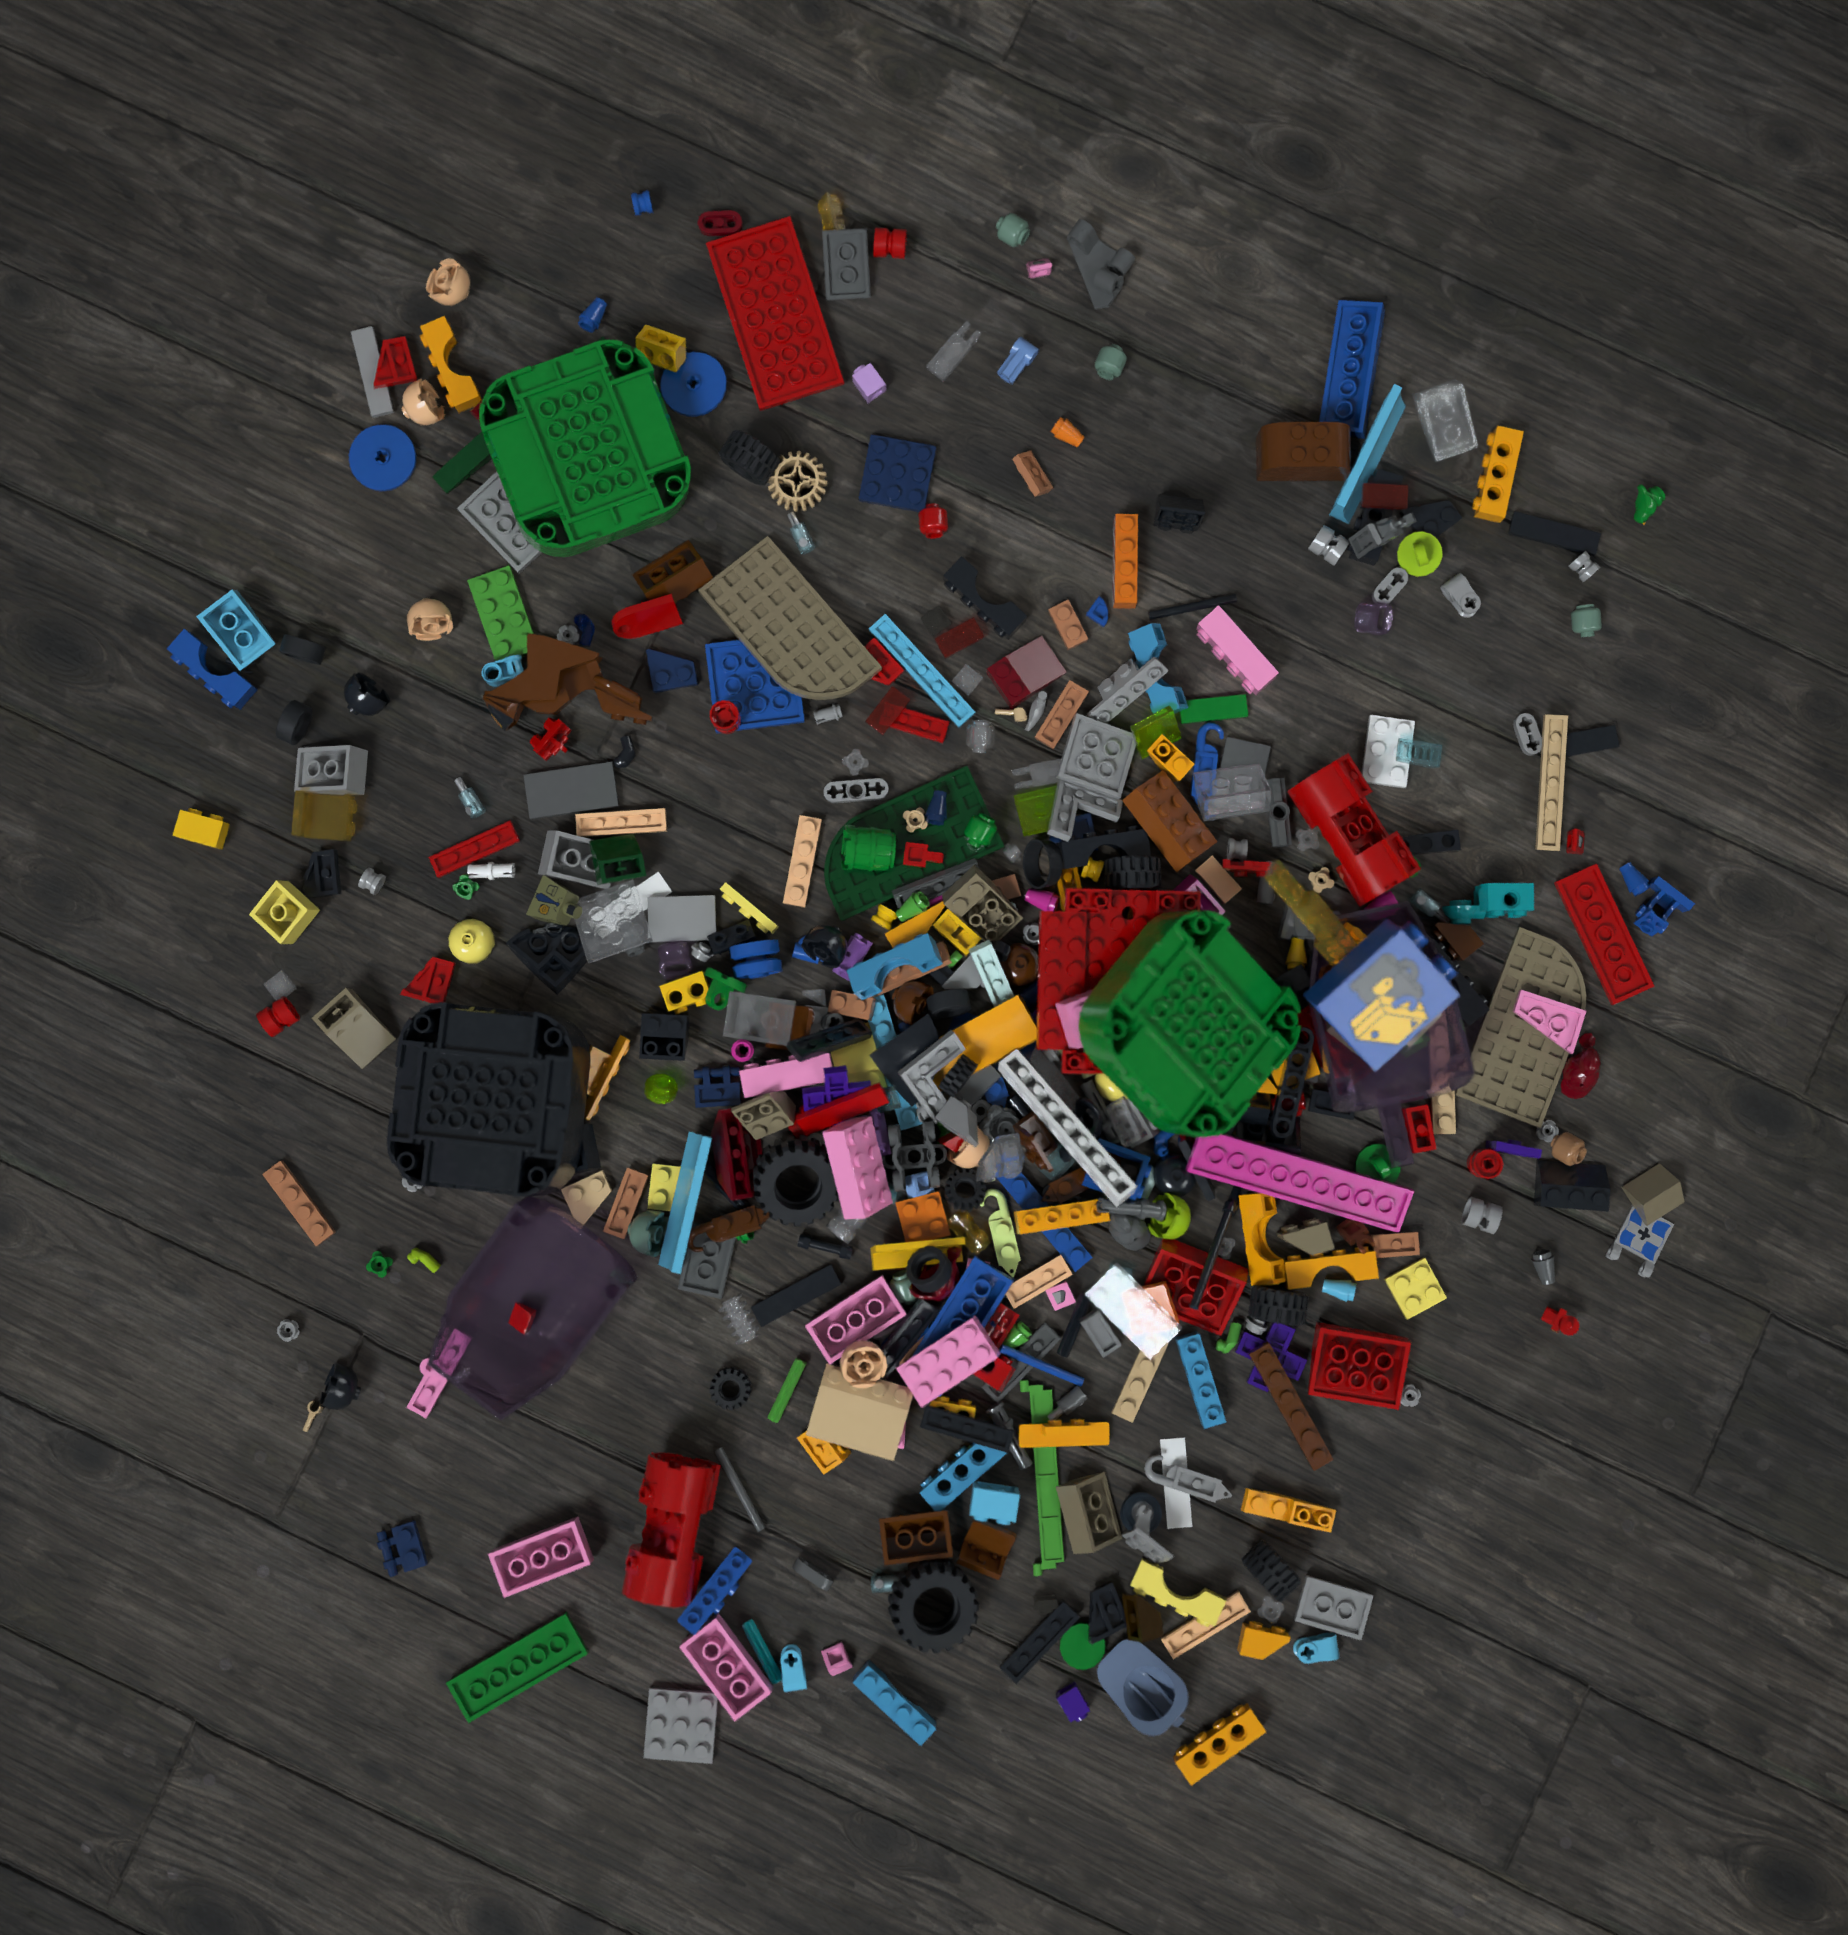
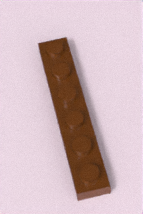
[1247,1341,1334,1471]

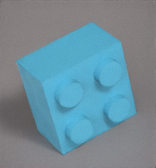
[969,1481,1020,1525]

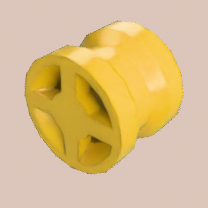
[1080,857,1104,882]
[871,904,898,931]

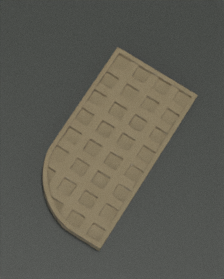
[699,536,882,700]
[1455,927,1586,1128]

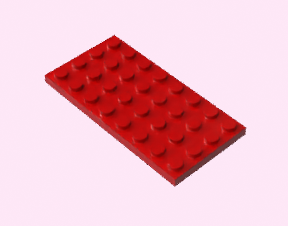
[706,216,844,411]

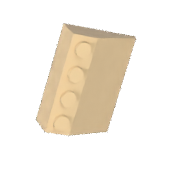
[806,1364,913,1461]

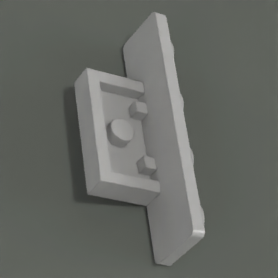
[1087,657,1168,724]

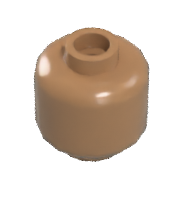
[1551,1132,1587,1166]

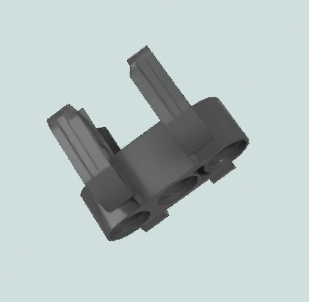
[882,1121,947,1192]

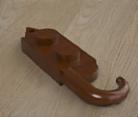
[1041,1152,1121,1205]
[687,1205,769,1252]

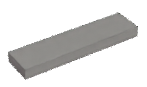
[351,326,395,418]

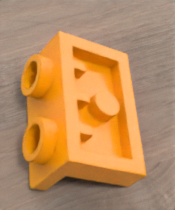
[797,1430,851,1475]

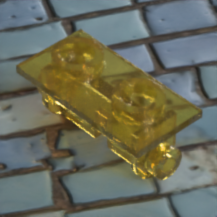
[818,192,846,231]
[947,1209,991,1255]

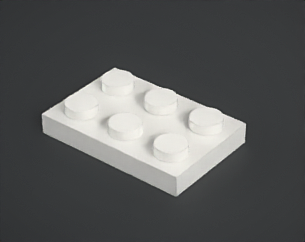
[1361,715,1415,788]

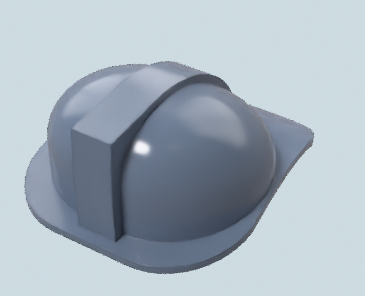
[1097,1640,1188,1736]

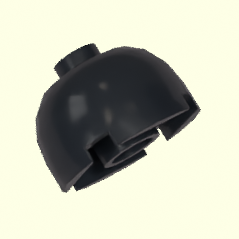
[344,672,390,716]
[801,925,848,968]
[1153,1153,1196,1197]
[320,1363,361,1410]

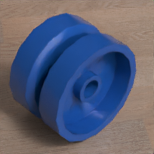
[729,940,783,979]

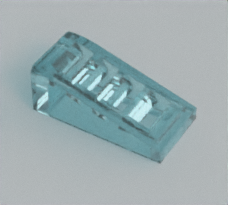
[1396,738,1442,768]
[876,1085,901,1113]

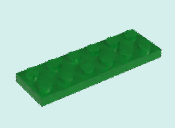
[446,1612,589,1723]

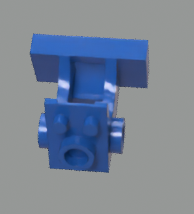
[1634,876,1695,937]

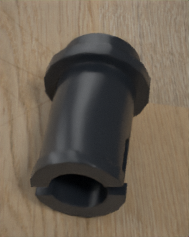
[1007,1093,1032,1119]

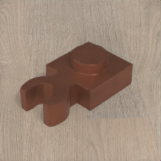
[1336,1218,1376,1254]

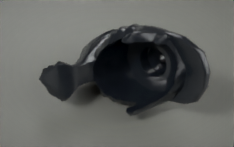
[1059,1097,1103,1163]

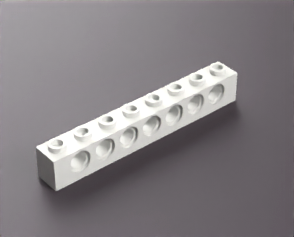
[998,1049,1137,1207]

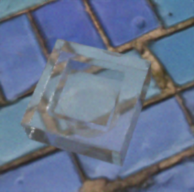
[952,664,983,696]
[263,970,297,1000]

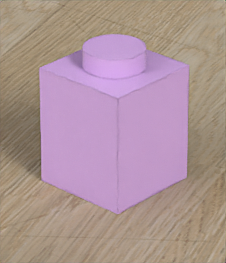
[852,363,886,403]

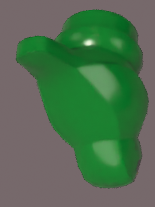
[1634,484,1665,525]

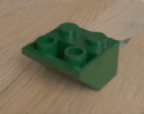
[589,833,646,886]

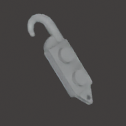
[1144,1455,1232,1502]

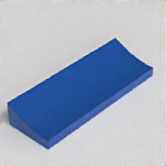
[1320,300,1385,439]
[912,1256,1015,1397]

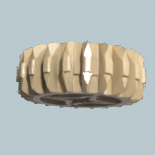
[768,451,827,512]

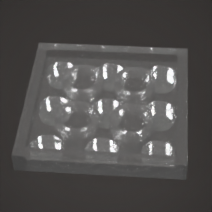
[575,880,653,963]

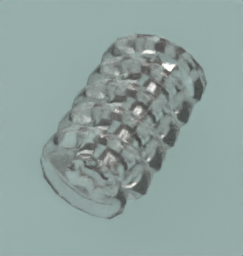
[718,1293,762,1345]

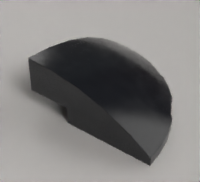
[506,923,602,995]
[869,1013,939,1107]

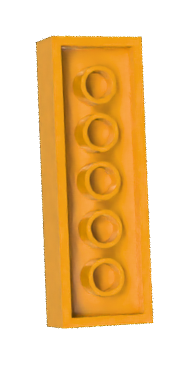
[933,995,1037,1092]

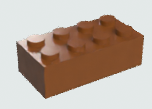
[1122,770,1218,872]

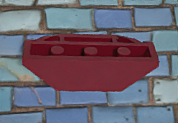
[711,1108,763,1201]

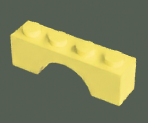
[1130,1557,1226,1627]

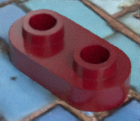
[698,210,743,236]

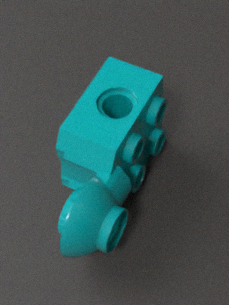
[1442,883,1534,924]

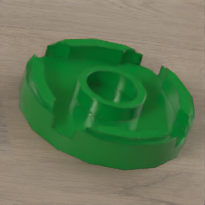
[1060,1622,1105,1670]

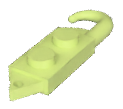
[980,1189,1021,1278]

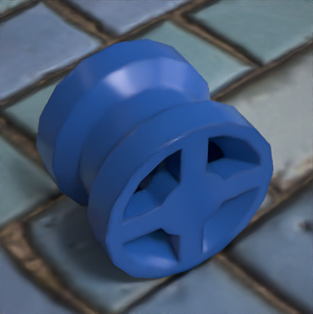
[631,190,653,216]

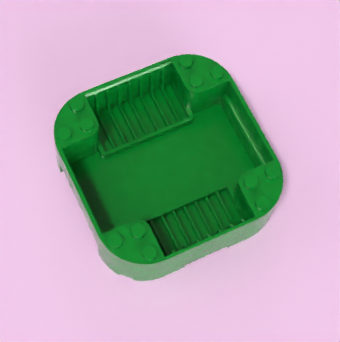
[479,340,691,557]
[1078,911,1301,1138]

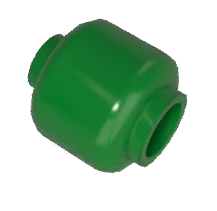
[964,813,997,848]

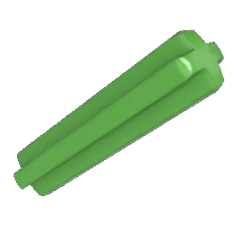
[768,1358,806,1423]

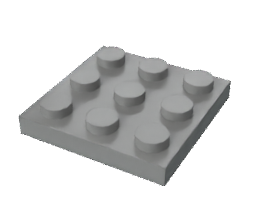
[1056,713,1139,799]
[644,1686,718,1764]

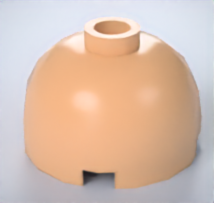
[426,258,470,306]
[402,379,445,425]
[407,598,453,641]
[947,1125,990,1169]
[840,1340,887,1388]

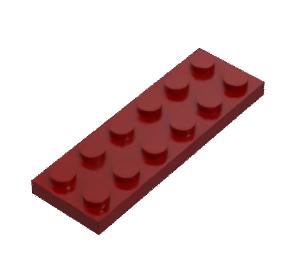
[1554,864,1654,1005]

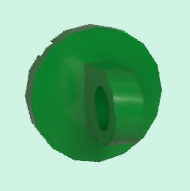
[704,967,747,1010]
[1355,1144,1401,1183]

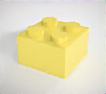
[249,880,320,944]

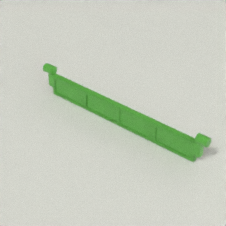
[1020,1380,1064,1576]

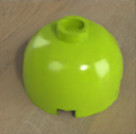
[1148,1193,1191,1239]

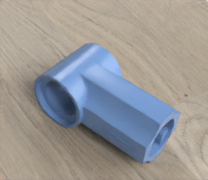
[997,337,1039,385]

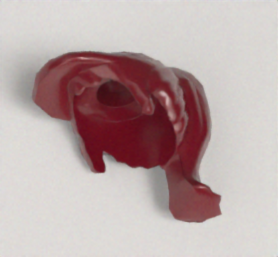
[1560,1033,1601,1099]
[909,1246,962,1301]

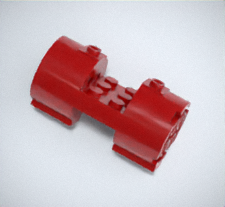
[1287,753,1421,907]
[622,1452,721,1607]

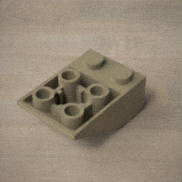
[942,865,1023,941]
[312,988,396,1069]

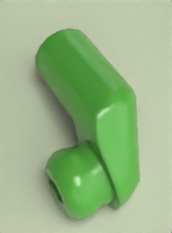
[1215,1322,1242,1354]

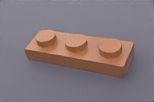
[1035,680,1089,750]
[603,1167,649,1239]

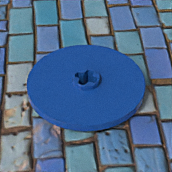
[660,352,727,417]
[349,425,416,491]

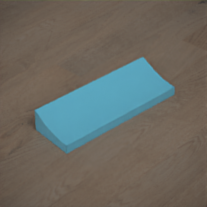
[1329,384,1406,524]
[658,1132,712,1274]

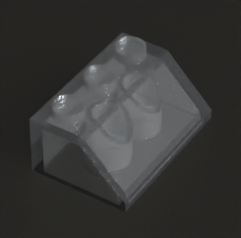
[1193,763,1271,821]

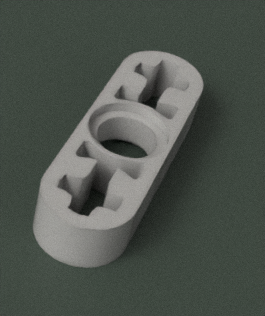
[824,778,889,803]

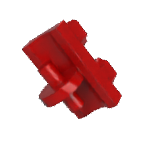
[530,717,572,761]
[984,1303,1020,1349]
[1541,1307,1580,1336]

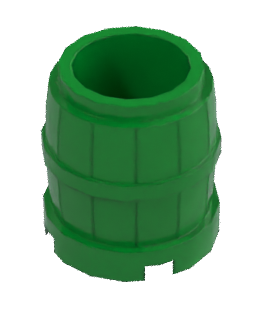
[841,825,896,872]

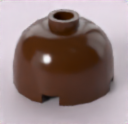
[1000,943,1038,988]
[892,980,934,1025]

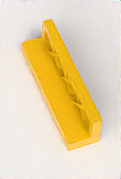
[870,1237,965,1271]

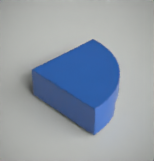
[1086,596,1108,628]

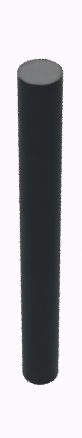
[1148,594,1237,620]

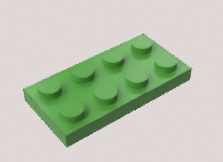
[467,566,534,661]

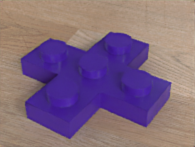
[802,1066,871,1125]
[1235,1323,1307,1392]

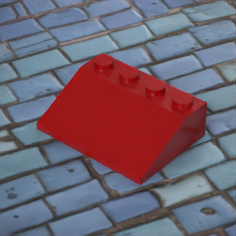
[1143,1239,1248,1336]
[1308,1322,1411,1410]

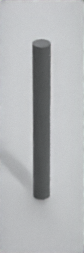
[714,1447,766,1532]

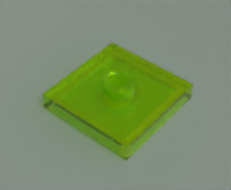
[1130,705,1181,759]
[1013,786,1057,837]

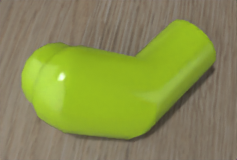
[407,1248,441,1273]

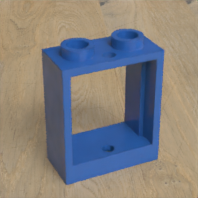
[1082,1138,1152,1201]

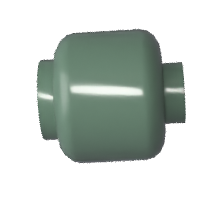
[996,213,1030,247]
[1095,344,1127,380]
[1571,604,1602,638]
[889,1269,917,1305]

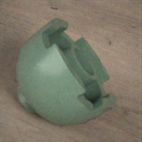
[628,1210,669,1257]

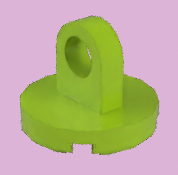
[1397,531,1442,577]

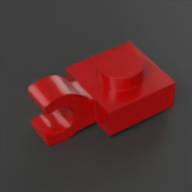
[903,842,944,868]

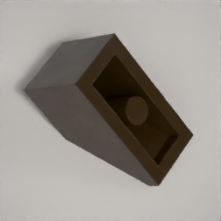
[1122,1593,1164,1643]

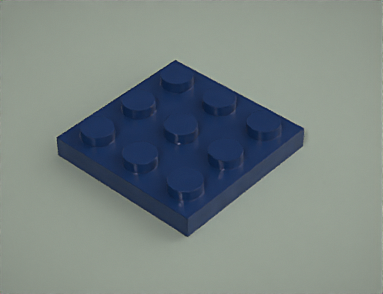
[859,435,936,512]

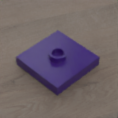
[1485,1139,1542,1158]

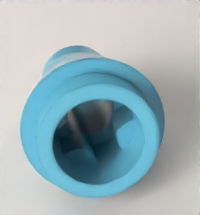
[1322,1279,1357,1302]

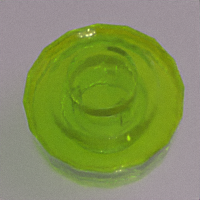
[644,1074,678,1104]

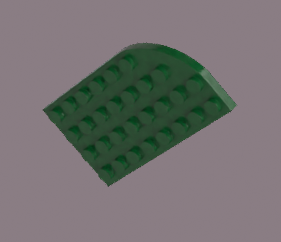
[824,766,1005,922]

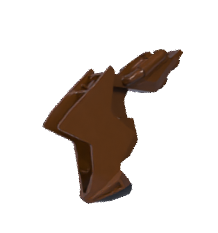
[483,633,653,731]

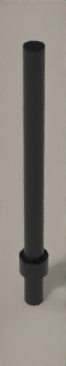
[1189,1187,1241,1310]

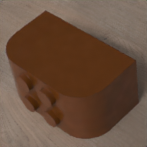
[1256,422,1351,481]

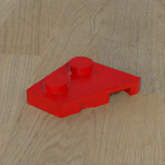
[864,637,905,686]
[1223,859,1277,878]

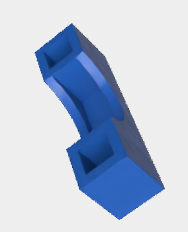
[167,629,258,710]

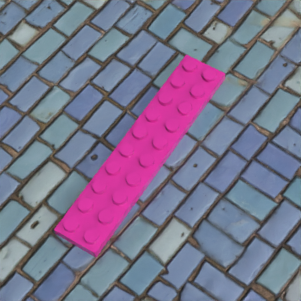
[1186,1133,1414,1233]

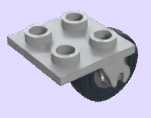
[1120,1492,1173,1564]

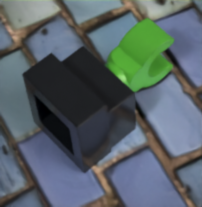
[929,950,963,986]

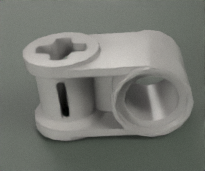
[1440,573,1481,618]

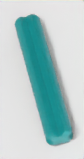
[742,1619,782,1684]

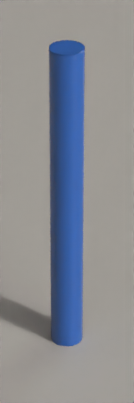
[999,1344,1084,1387]

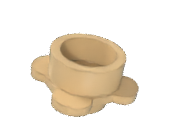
[903,808,928,833]
[1308,867,1334,893]

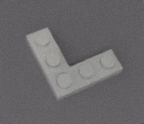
[1047,779,1123,842]
[898,1030,966,1124]

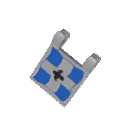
[1606,1205,1674,1278]

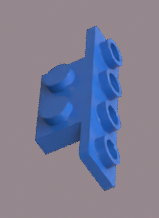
[678,1547,752,1635]

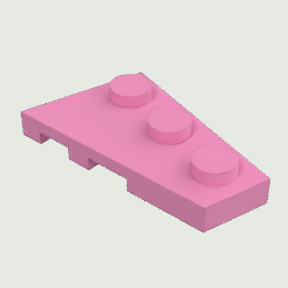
[1512,990,1586,1054]

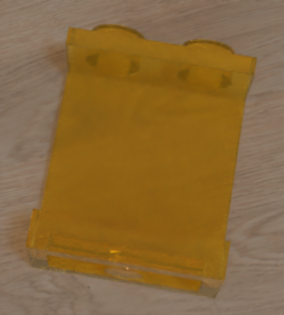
[291,790,357,841]

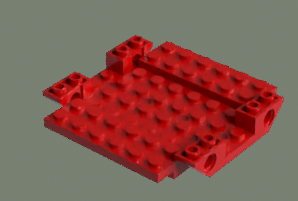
[1036,888,1201,1074]

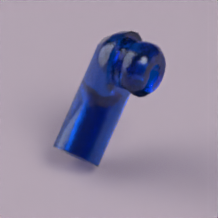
[574,613,595,647]

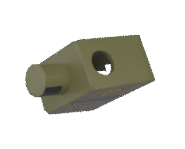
[526,875,582,925]

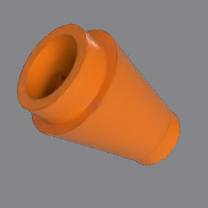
[1050,417,1085,447]

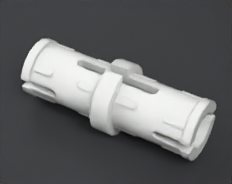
[467,862,515,880]

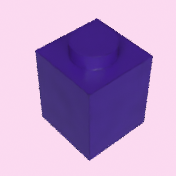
[1055,1681,1090,1723]

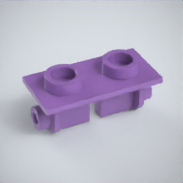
[832,933,873,982]
[862,1108,891,1156]

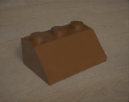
[632,540,713,602]
[879,1510,953,1565]

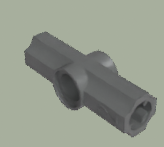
[1264,778,1292,848]

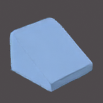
[905,1171,935,1199]

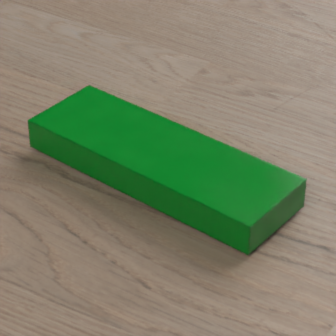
[1179,694,1248,724]

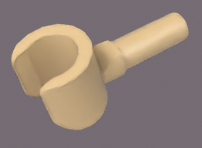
[995,708,1027,722]
[303,1401,323,1432]

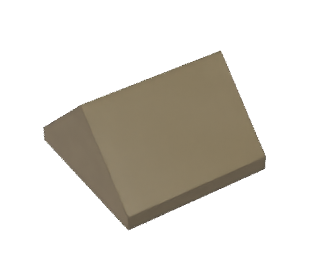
[1621,1163,1685,1226]

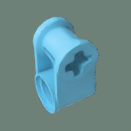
[482,655,524,687]
[1293,1633,1340,1663]
[781,1644,807,1692]

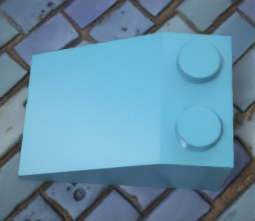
[196,589,276,671]

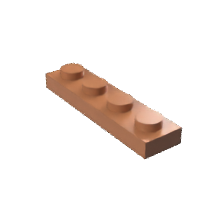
[871,941,952,998]
[262,1160,336,1246]

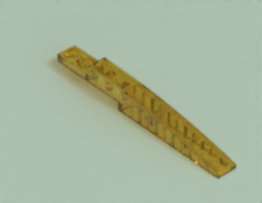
[1264,860,1357,967]

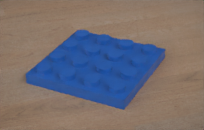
[705,640,805,734]

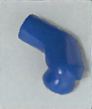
[1153,1130,1174,1157]

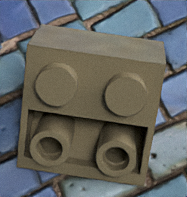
[731,1091,796,1140]
[1276,1217,1335,1255]

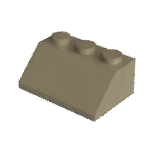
[1056,1472,1122,1554]

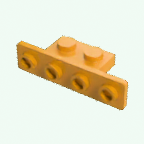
[584,1035,630,1121]
[1018,1419,1109,1448]

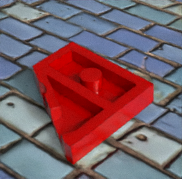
[373,336,417,389]
[400,957,456,1004]

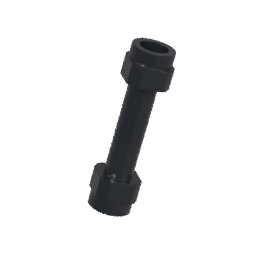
[797,1234,853,1260]

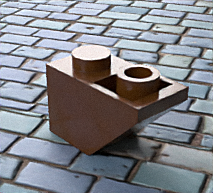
[1430,922,1484,961]

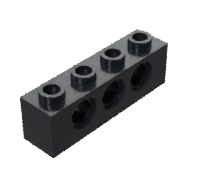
[1347,469,1404,566]

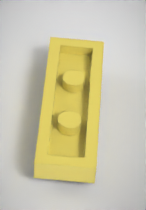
[720,882,778,934]

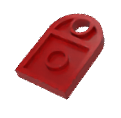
[611,594,683,639]

